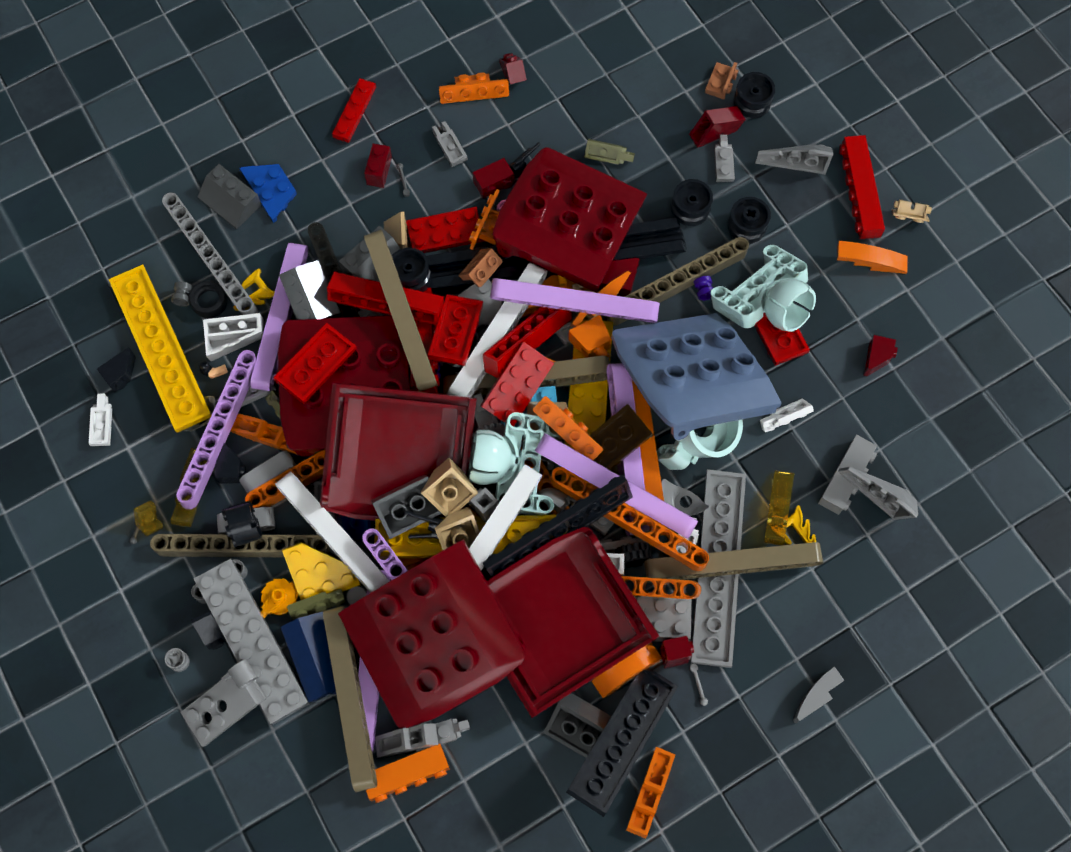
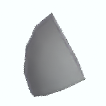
[537,487,572,513]

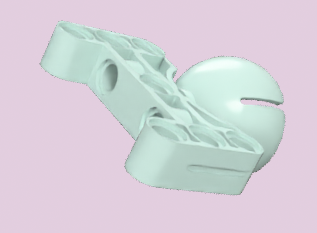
[711,245,816,332]
[468,412,560,515]

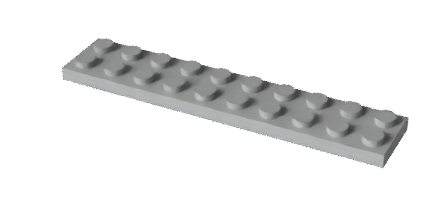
[691,469,746,668]

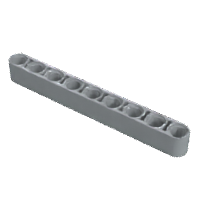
[162,192,258,315]

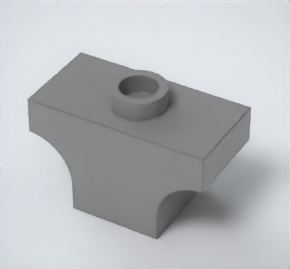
[467,488,499,523]

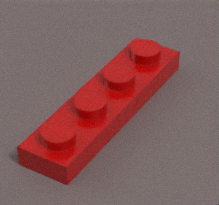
[332,78,376,143]

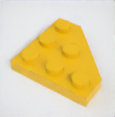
[282,542,360,600]

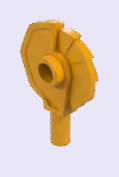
[261,578,299,619]

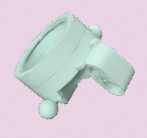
[657,419,743,470]

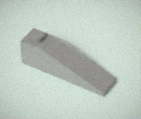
[755,144,833,175]
[435,279,502,326]
[838,467,918,520]

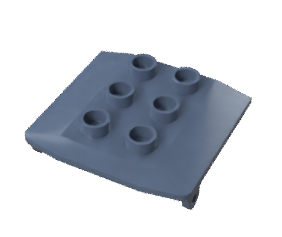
[611,313,782,440]

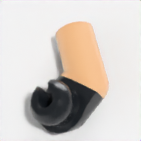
[199,361,228,379]

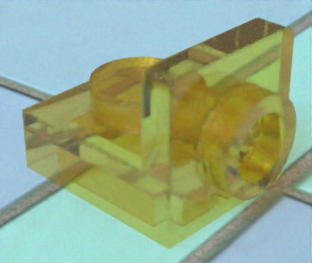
[134,500,163,536]

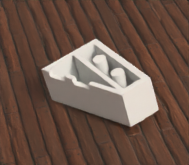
[203,313,265,361]

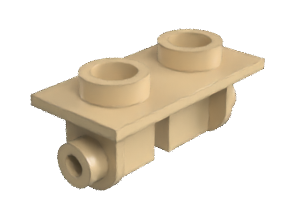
[891,200,932,223]

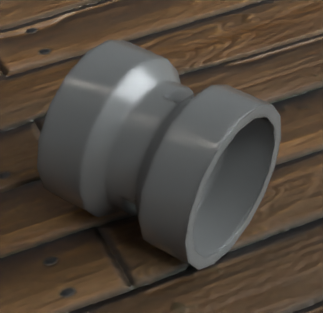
[171,281,193,306]

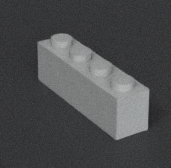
[818,435,877,515]

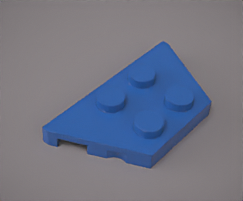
[239,164,297,223]

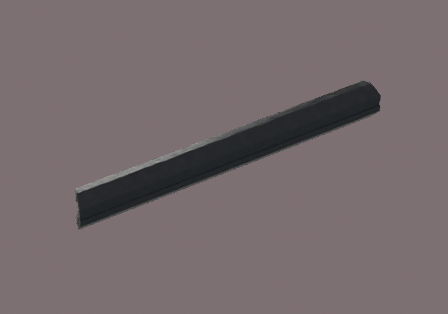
[426,217,687,292]

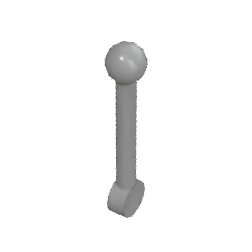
[690,664,708,706]

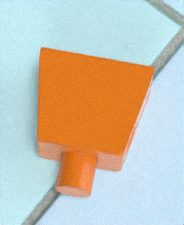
[568,315,611,358]

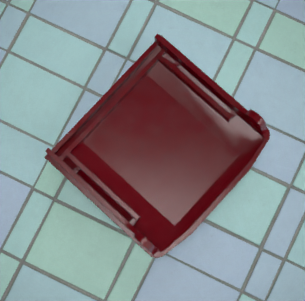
[492,147,647,293]
[278,315,410,456]
[320,383,477,521]
[487,527,660,718]
[338,540,526,728]

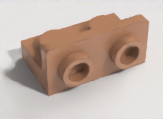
[705,62,739,99]
[458,248,503,287]

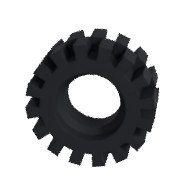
[615,542,653,568]

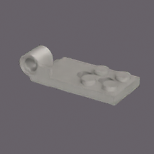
[180,659,267,747]

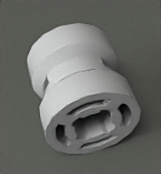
[164,648,190,672]

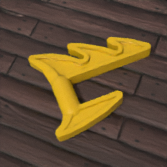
[233,269,275,311]
[768,506,816,545]

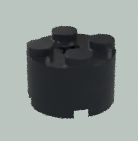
[221,501,262,547]

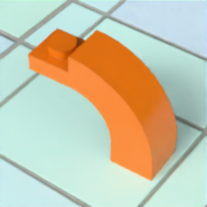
[591,642,662,698]

